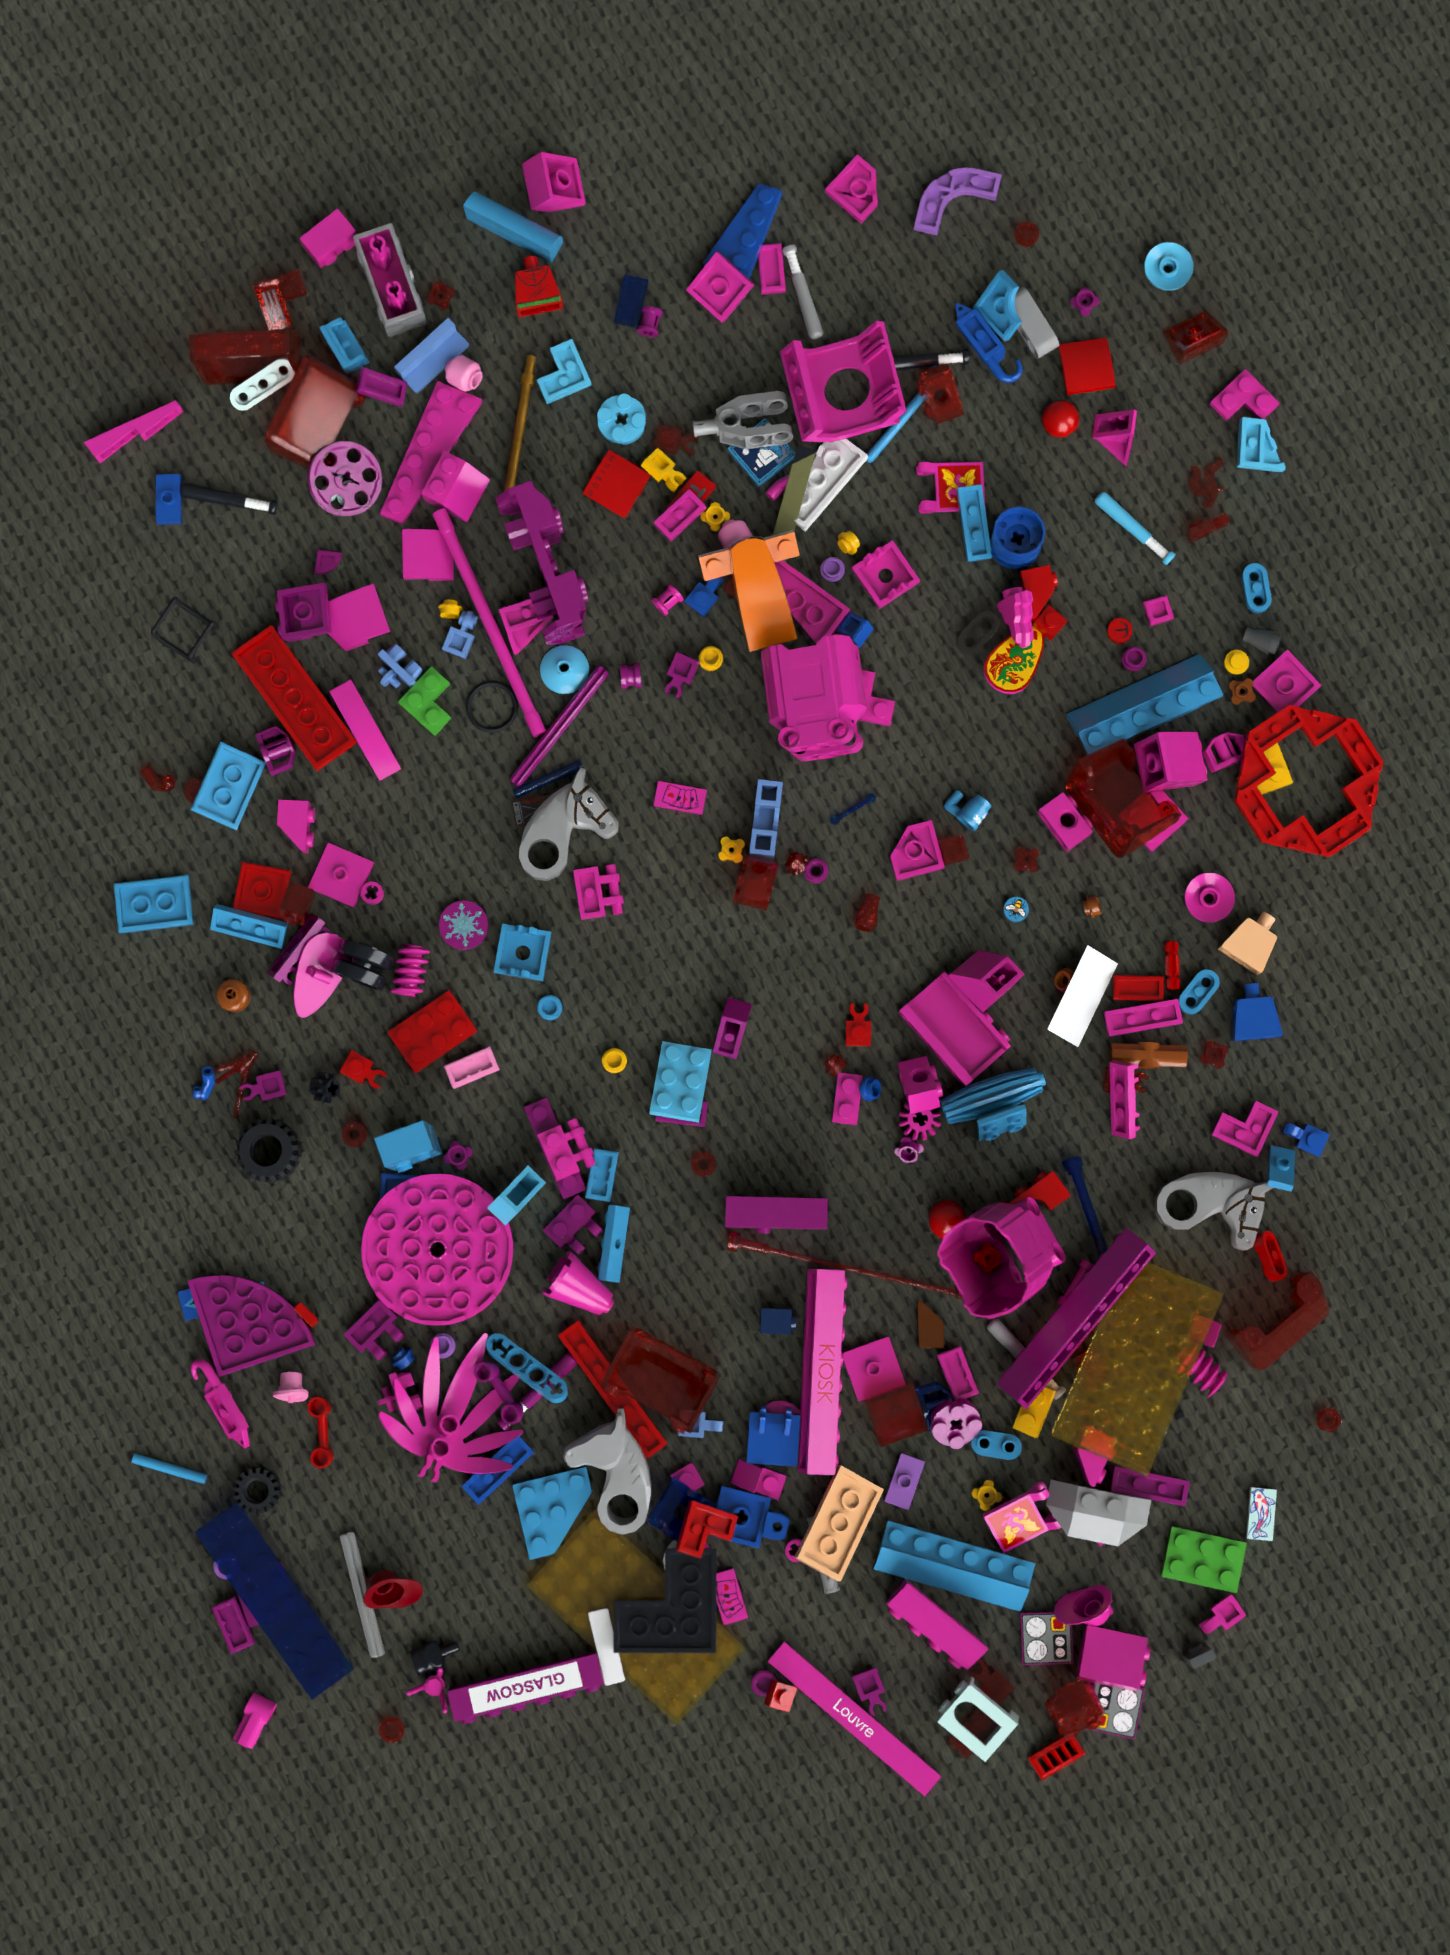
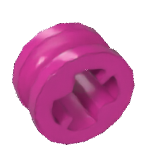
[361,882,384,905]
[785,1538,802,1562]

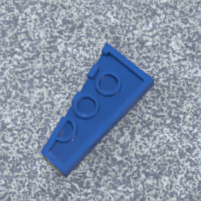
[702,184,782,279]

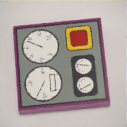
[1020,1611,1074,1665]
[1084,1683,1145,1740]

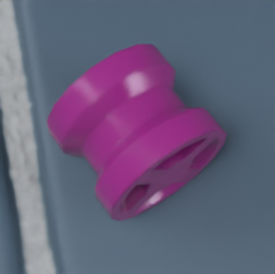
[620,663,642,689]

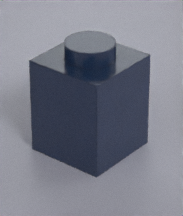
[760,1308,796,1335]

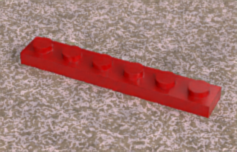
[558,1320,668,1459]

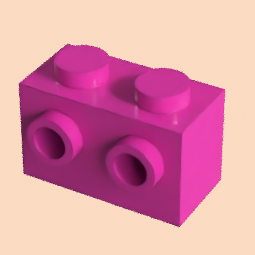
[299,208,357,268]

